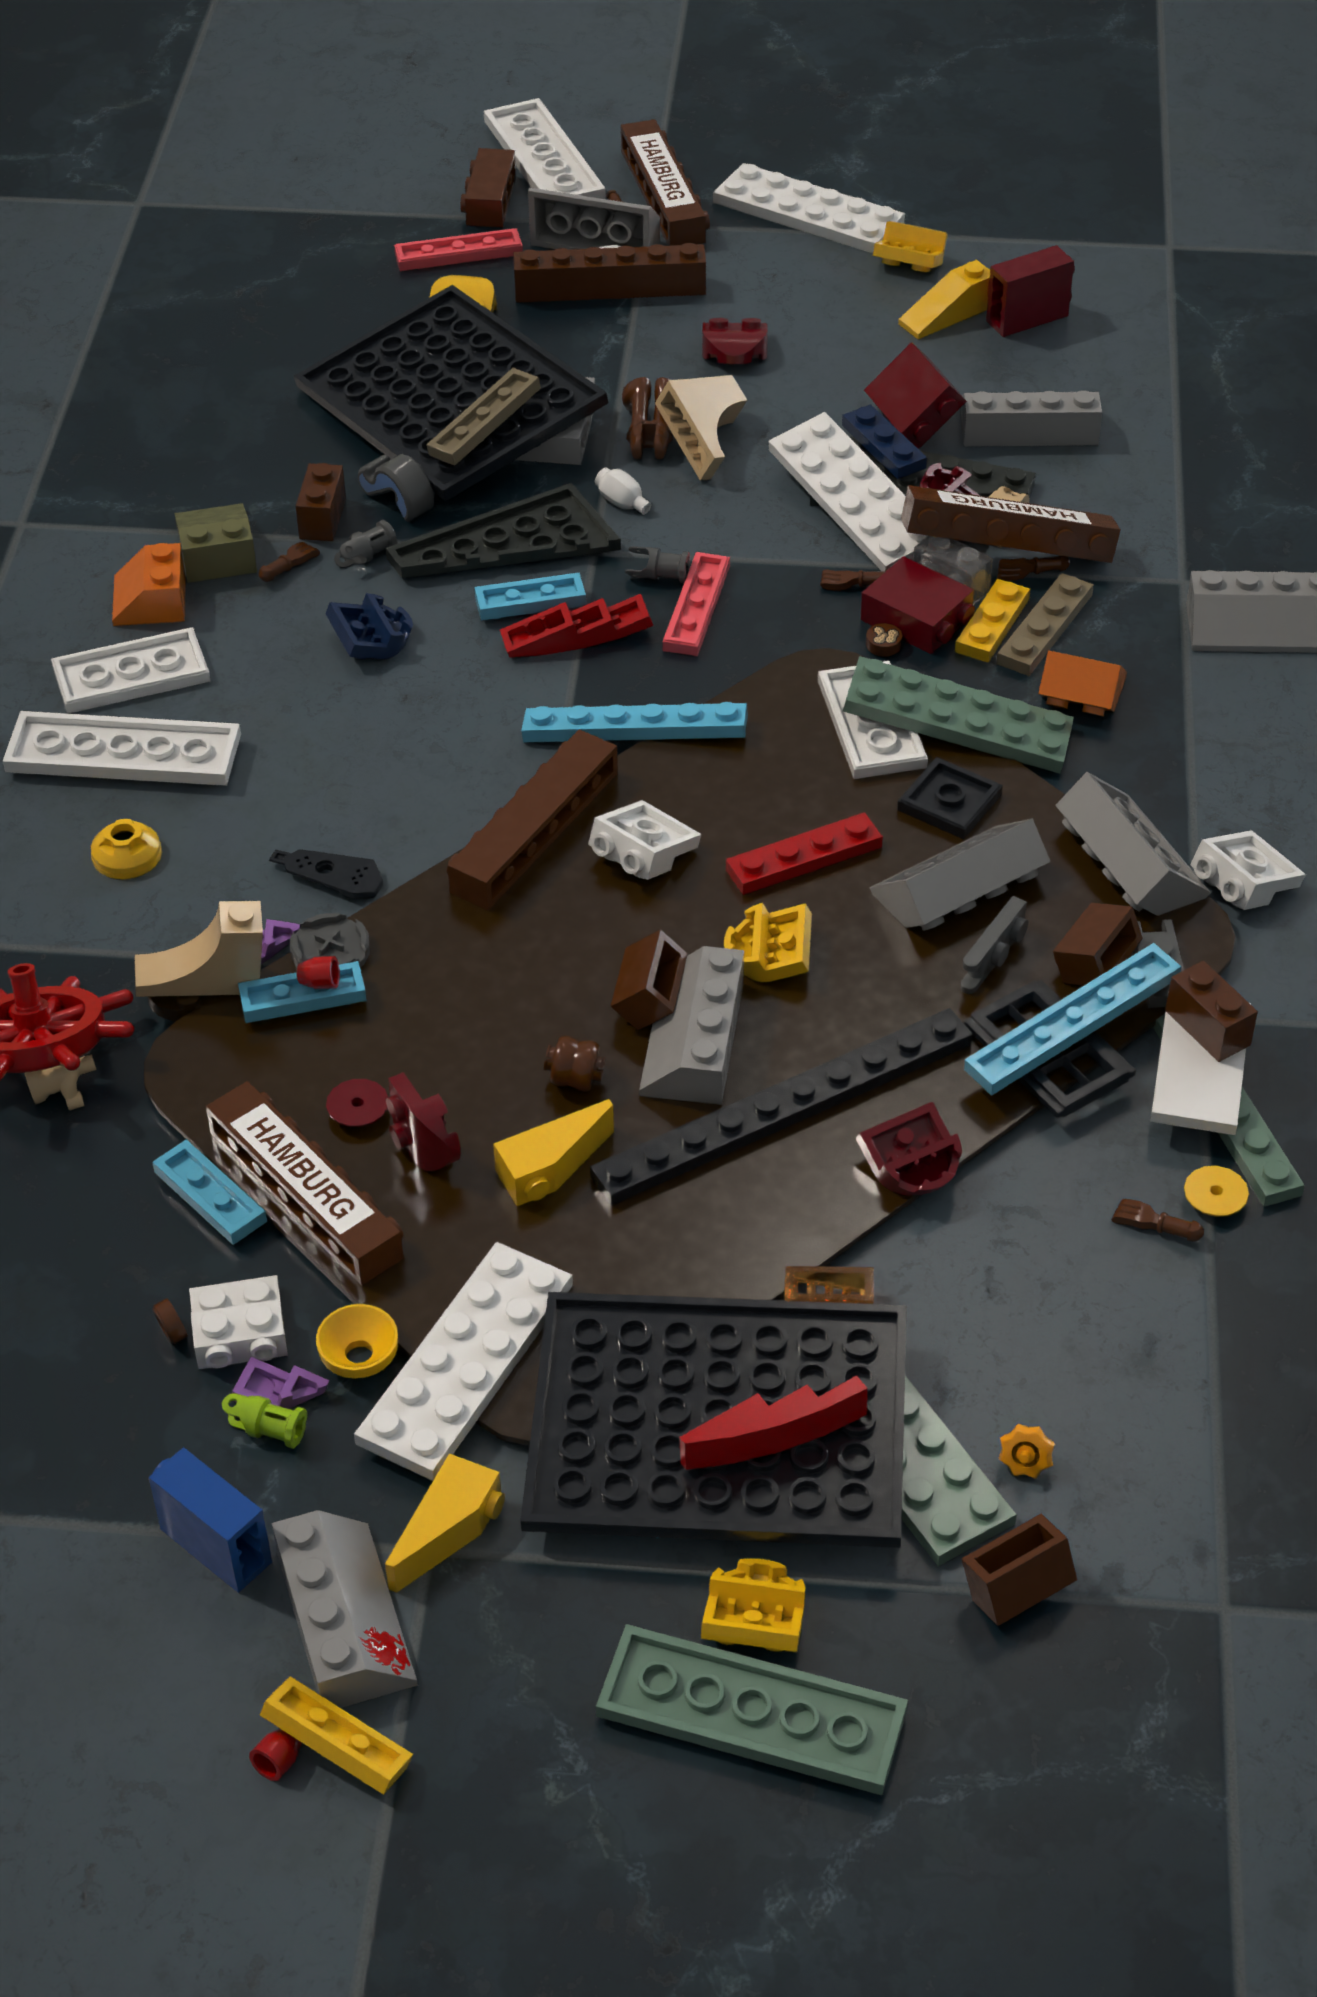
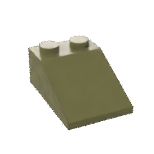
[174,503,257,583]

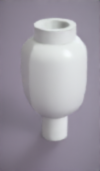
[595,467,651,515]

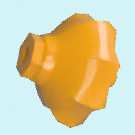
[998,1424,1055,1479]

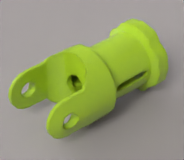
[222,1393,307,1449]

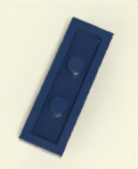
[842,404,927,479]

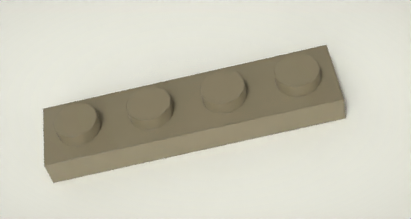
[426,368,541,466]
[996,573,1094,676]

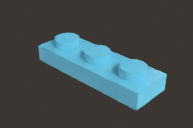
[474,573,586,620]
[238,961,367,1023]
[152,1139,267,1245]

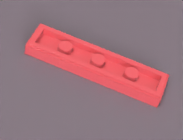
[394,228,523,271]
[662,552,730,656]

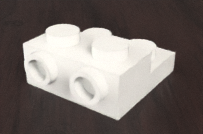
[588,800,702,880]
[1190,830,1306,910]
[189,1275,288,1369]

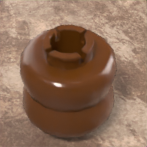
[543,1035,606,1092]

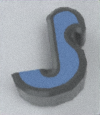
[358,454,434,522]

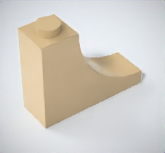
[655,375,747,481]
[135,901,263,997]

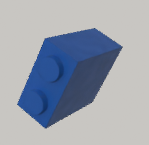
[148,1447,272,1593]

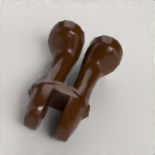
[622,377,673,460]

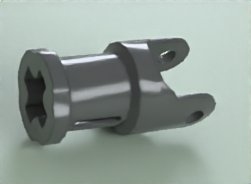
[334,520,398,568]
[625,546,690,583]

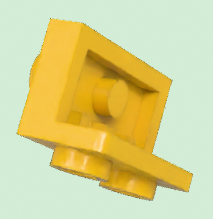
[873,221,948,272]

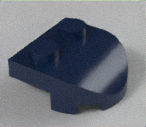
[325,593,413,659]

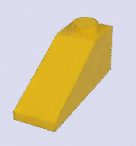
[898,260,990,339]
[493,1099,614,1206]
[385,1453,505,1593]

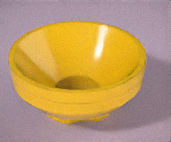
[91,819,162,879]
[316,1304,398,1379]

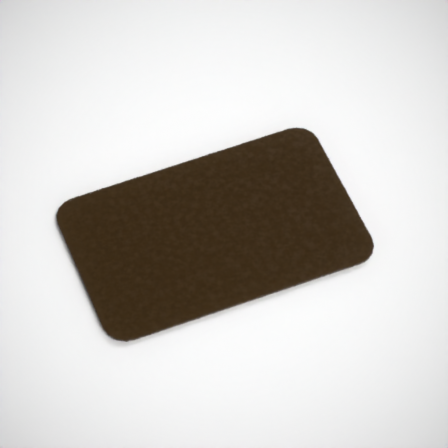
[144,648,1236,1446]

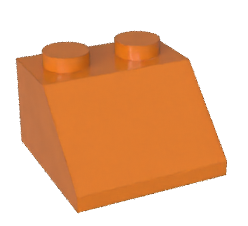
[112,543,186,626]
[1038,650,1127,717]

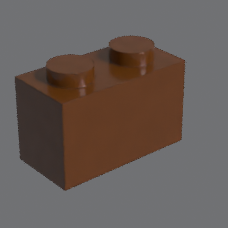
[295,463,346,541]
[1052,903,1143,986]
[610,929,688,1030]
[1165,960,1258,1062]
[961,1514,1077,1626]

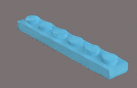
[521,702,748,742]
[964,943,1182,1096]

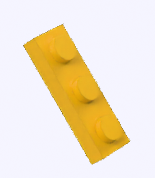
[955,579,1030,663]
[260,1676,413,1795]

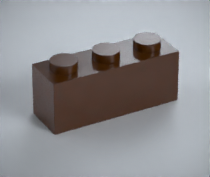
[460,148,516,227]

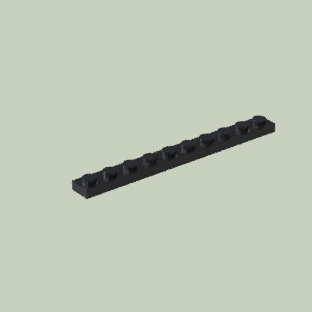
[590,1008,973,1206]

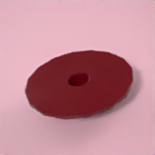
[326,1079,388,1127]

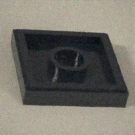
[897,757,1003,839]

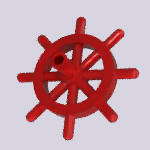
[0,963,134,1081]

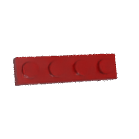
[726,812,883,895]

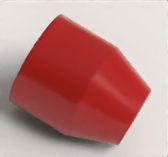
[297,956,340,989]
[249,1729,302,1781]

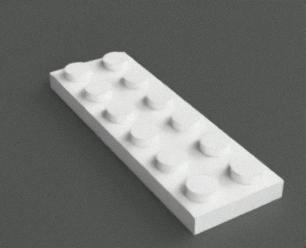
[484,98,606,199]
[713,163,905,254]
[768,412,943,571]
[3,711,241,786]
[354,1242,573,1481]

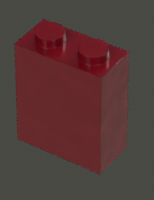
[986,245,1075,337]
[864,342,967,449]
[861,556,975,654]

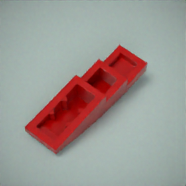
[500,594,654,657]
[679,1375,868,1470]

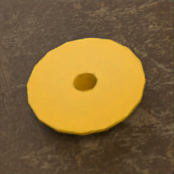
[1184,1166,1249,1217]

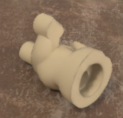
[25,1054,96,1110]

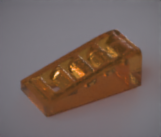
[785,1266,874,1304]

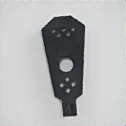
[269,849,383,899]

